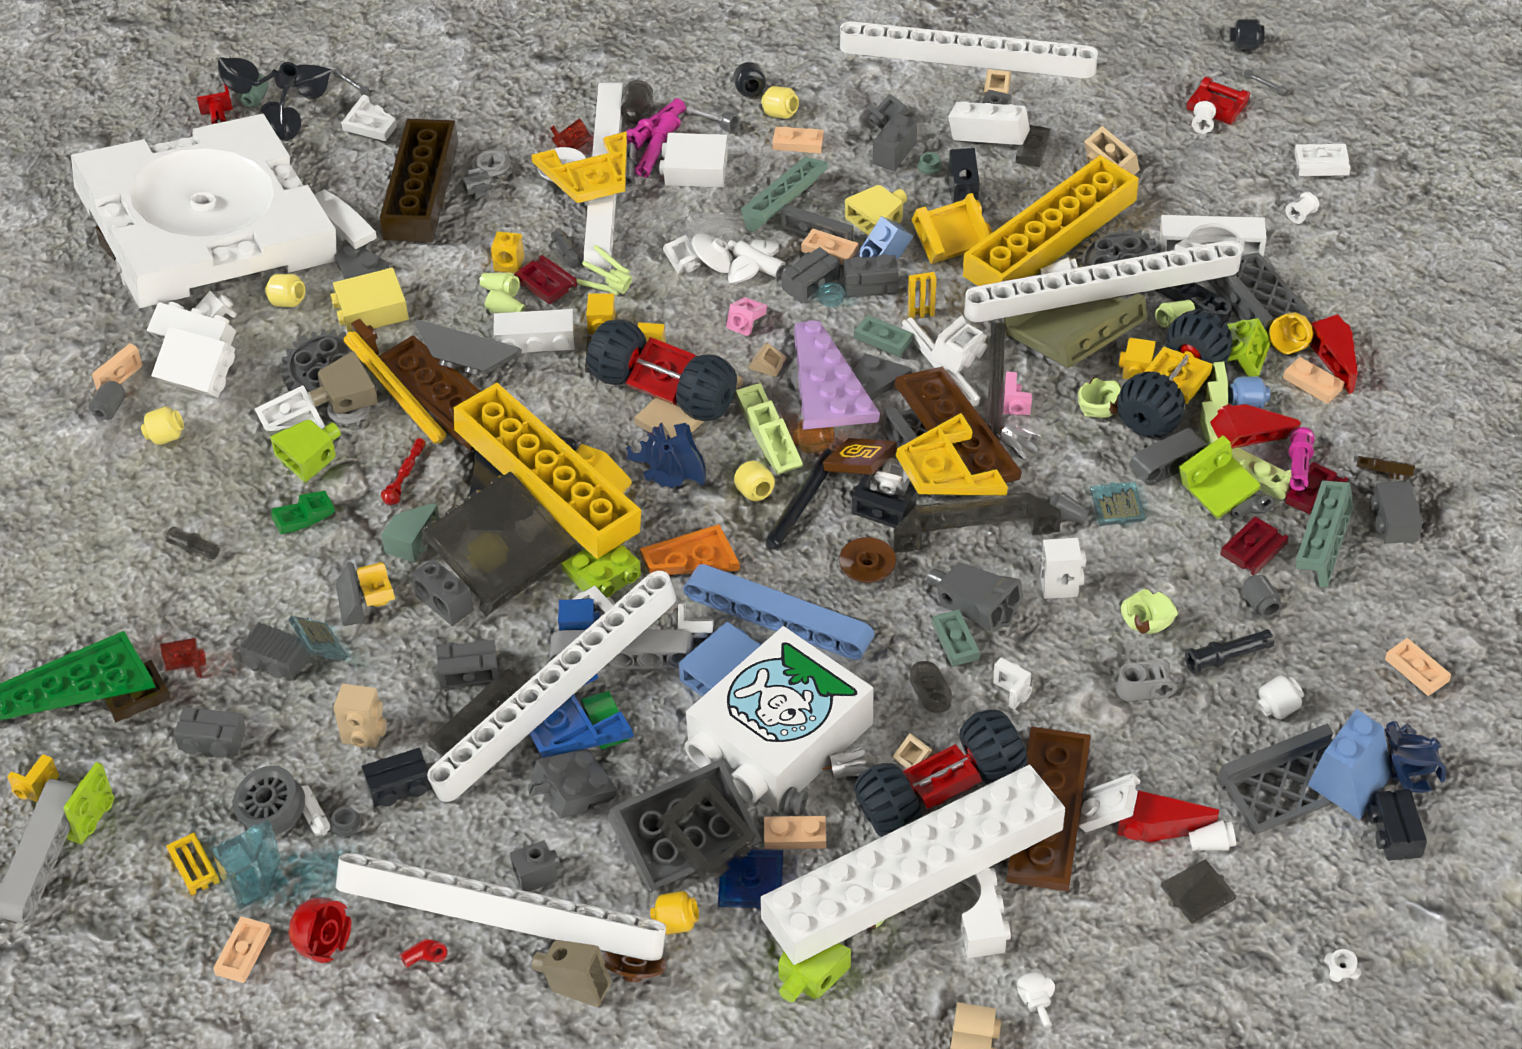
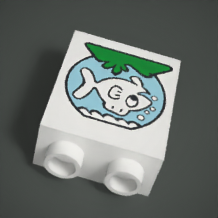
[685,626,873,813]

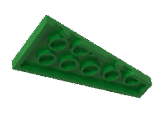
[0,631,155,720]

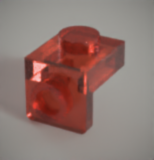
[550,118,593,150]
[160,638,207,678]

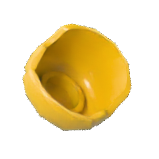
[1269,312,1313,355]

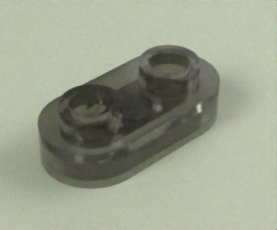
[910,661,952,713]

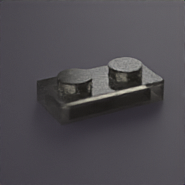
[1015,125,1051,167]

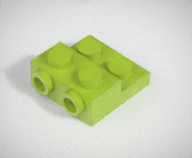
[561,545,641,598]

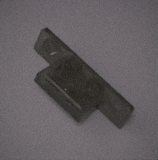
[428,669,528,756]

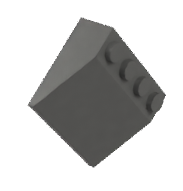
[608,759,762,892]

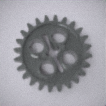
[1075,227,1159,267]
[280,329,366,404]

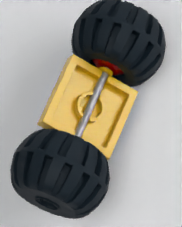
[1117,309,1233,438]

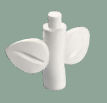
[727,240,786,284]

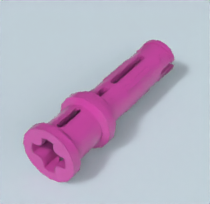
[625,98,686,150]
[635,112,681,178]
[1289,427,1315,491]

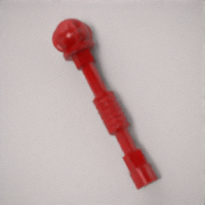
[381,438,426,506]

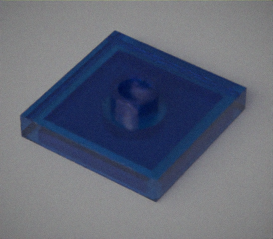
[718,849,784,908]

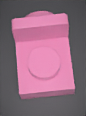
[726,297,768,336]
[1003,372,1032,415]

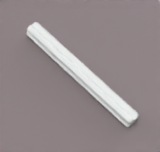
[902,317,980,407]

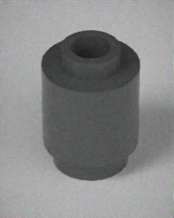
[89,381,125,420]
[1241,575,1282,618]

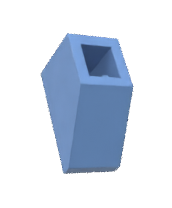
[855,216,914,259]

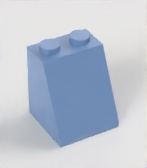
[1308,709,1392,820]

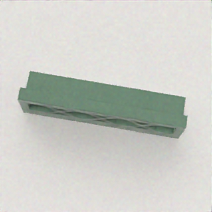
[741,157,829,232]
[1296,481,1354,587]

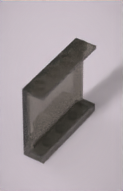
[421,471,576,617]

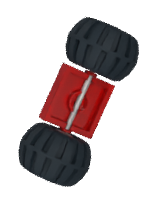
[586,319,737,421]
[854,709,1028,837]

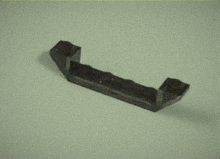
[893,492,1062,553]

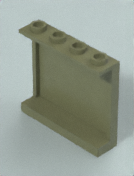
[1003,265,1148,368]

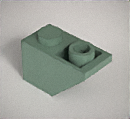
[381,503,441,562]

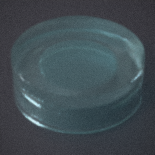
[818,282,844,307]

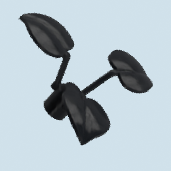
[218,57,331,141]

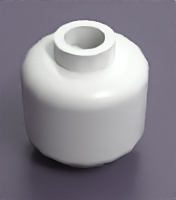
[1257,675,1304,720]

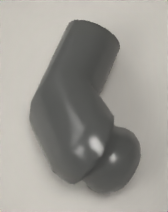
[1232,494,1274,521]

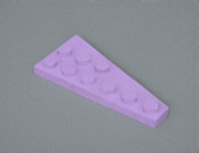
[794,320,880,430]

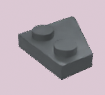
[334,243,389,280]
[853,353,912,400]

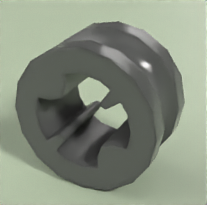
[784,787,808,816]

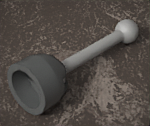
[685,105,739,133]

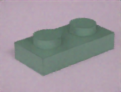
[854,315,913,357]
[932,609,980,667]

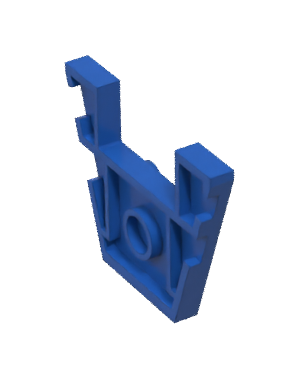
[529,673,634,758]

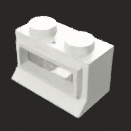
[929,315,987,374]

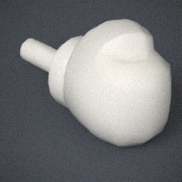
[1017,972,1055,1028]

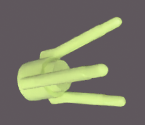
[577,245,632,296]

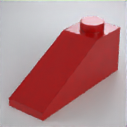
[1309,314,1358,394]
[1210,404,1301,449]
[1117,790,1220,842]

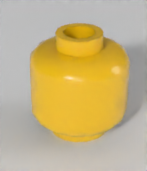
[650,891,699,935]

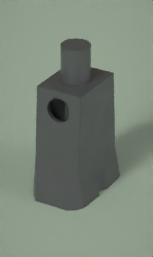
[927,562,1023,632]

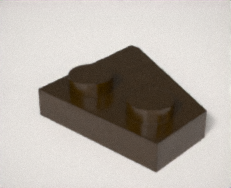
[1356,456,1415,481]
[104,659,171,723]

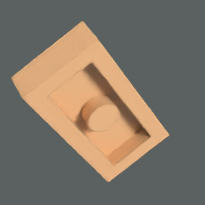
[772,127,824,153]
[801,229,859,265]
[92,343,143,390]
[1283,357,1344,404]
[1385,638,1451,696]
[764,816,826,849]
[213,916,271,983]

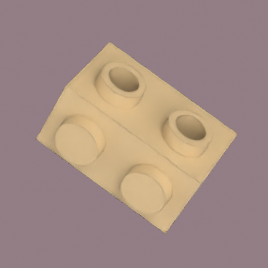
[1084,126,1140,175]
[333,683,387,748]

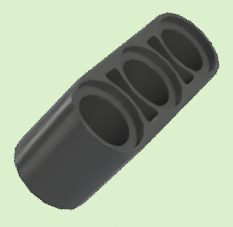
[1129,428,1209,486]

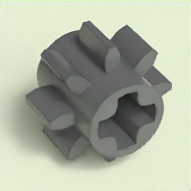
[462,167,492,200]

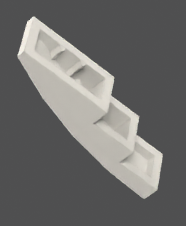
[314,190,377,249]

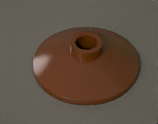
[839,537,896,583]
[603,951,666,982]

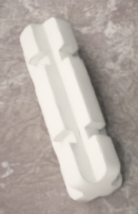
[301,785,331,836]

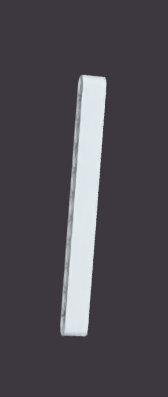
[840,22,1098,78]
[584,82,624,270]
[964,240,1242,322]
[427,571,676,802]
[336,853,666,960]

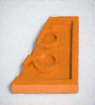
[640,524,740,575]

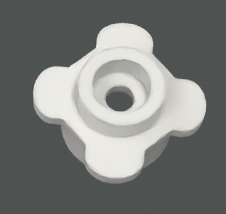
[1324,949,1361,982]

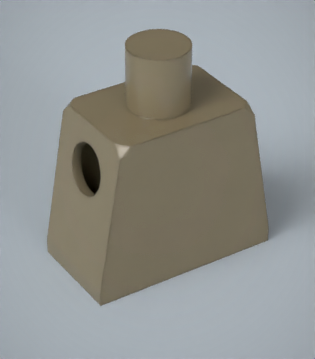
[308,351,378,414]
[532,940,612,1008]

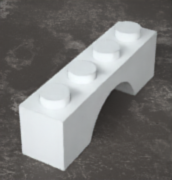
[1159,215,1266,257]
[960,867,1011,958]

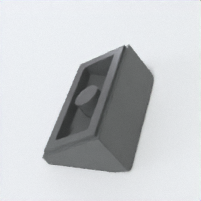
[336,562,365,626]

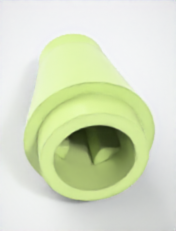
[480,273,520,297]
[485,289,525,313]
[1155,300,1195,328]

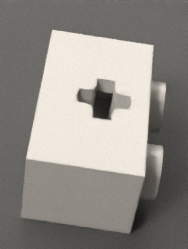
[1040,538,1086,599]

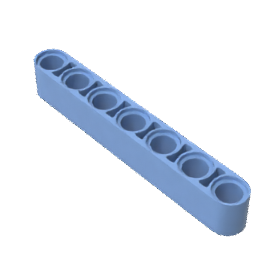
[683,564,875,660]

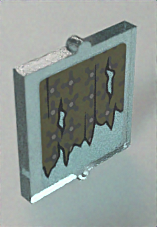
[1090,482,1146,526]
[288,615,348,661]

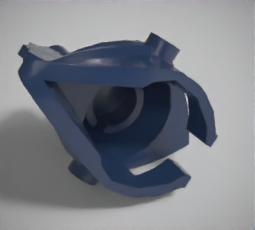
[626,423,706,489]
[1384,721,1446,793]

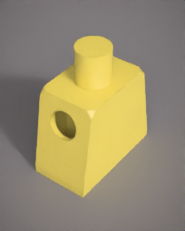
[845,185,907,236]

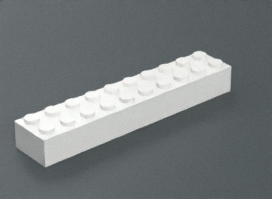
[761,765,1065,965]

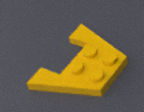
[531,131,627,203]
[896,413,1008,495]

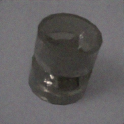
[621,80,654,124]

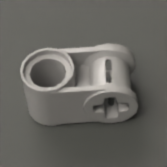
[1116,659,1177,702]

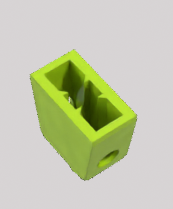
[270,419,341,483]
[778,943,851,1002]

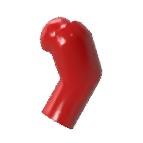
[399,939,448,968]

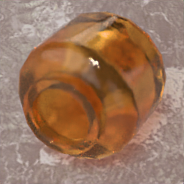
[793,419,835,454]

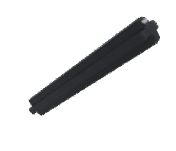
[765,448,835,550]

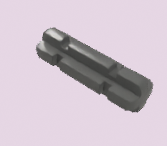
[551,228,581,268]

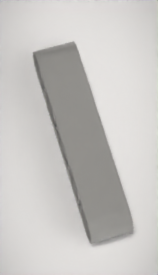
[549,629,693,669]
[0,779,79,924]

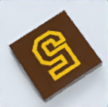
[823,438,898,475]

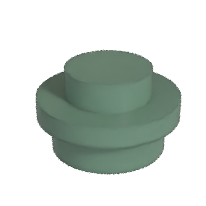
[918,152,943,175]

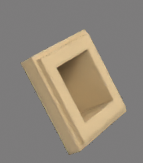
[984,69,1012,94]
[748,342,788,377]
[892,733,937,768]

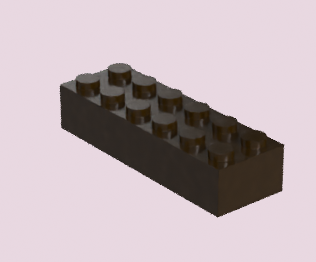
[380,118,458,242]

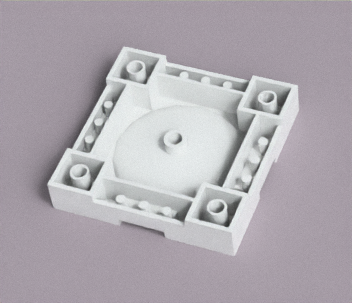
[71,114,336,308]

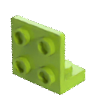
[1227,318,1271,377]
[1179,435,1261,519]
[63,762,114,845]

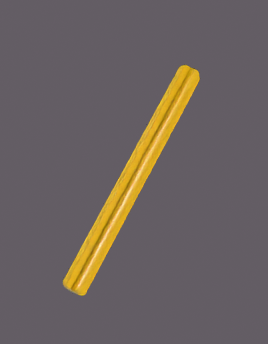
[344,331,446,444]

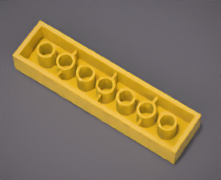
[963,155,1139,286]
[454,383,641,559]

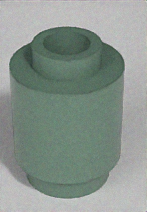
[238,73,268,108]

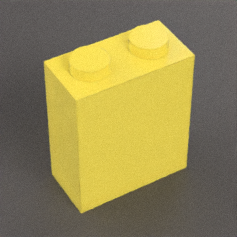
[330,268,409,333]

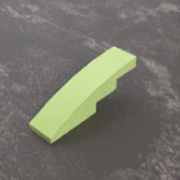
[1199,361,1228,445]
[735,383,803,475]

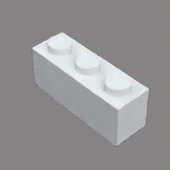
[948,102,1030,145]
[147,302,236,345]
[494,309,575,353]

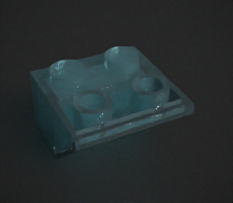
[212,820,281,910]

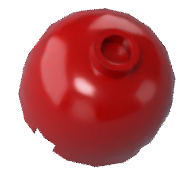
[288,897,352,963]

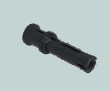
[1185,629,1274,674]

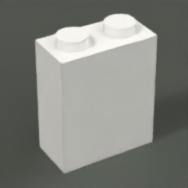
[660,133,728,187]
[151,326,235,398]

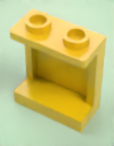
[911,193,992,264]

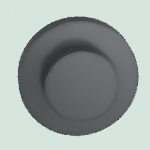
[330,807,361,836]

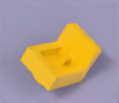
[356,562,395,607]
[7,754,59,802]

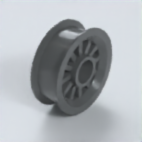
[233,766,305,837]

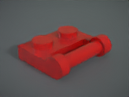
[1187,76,1250,125]

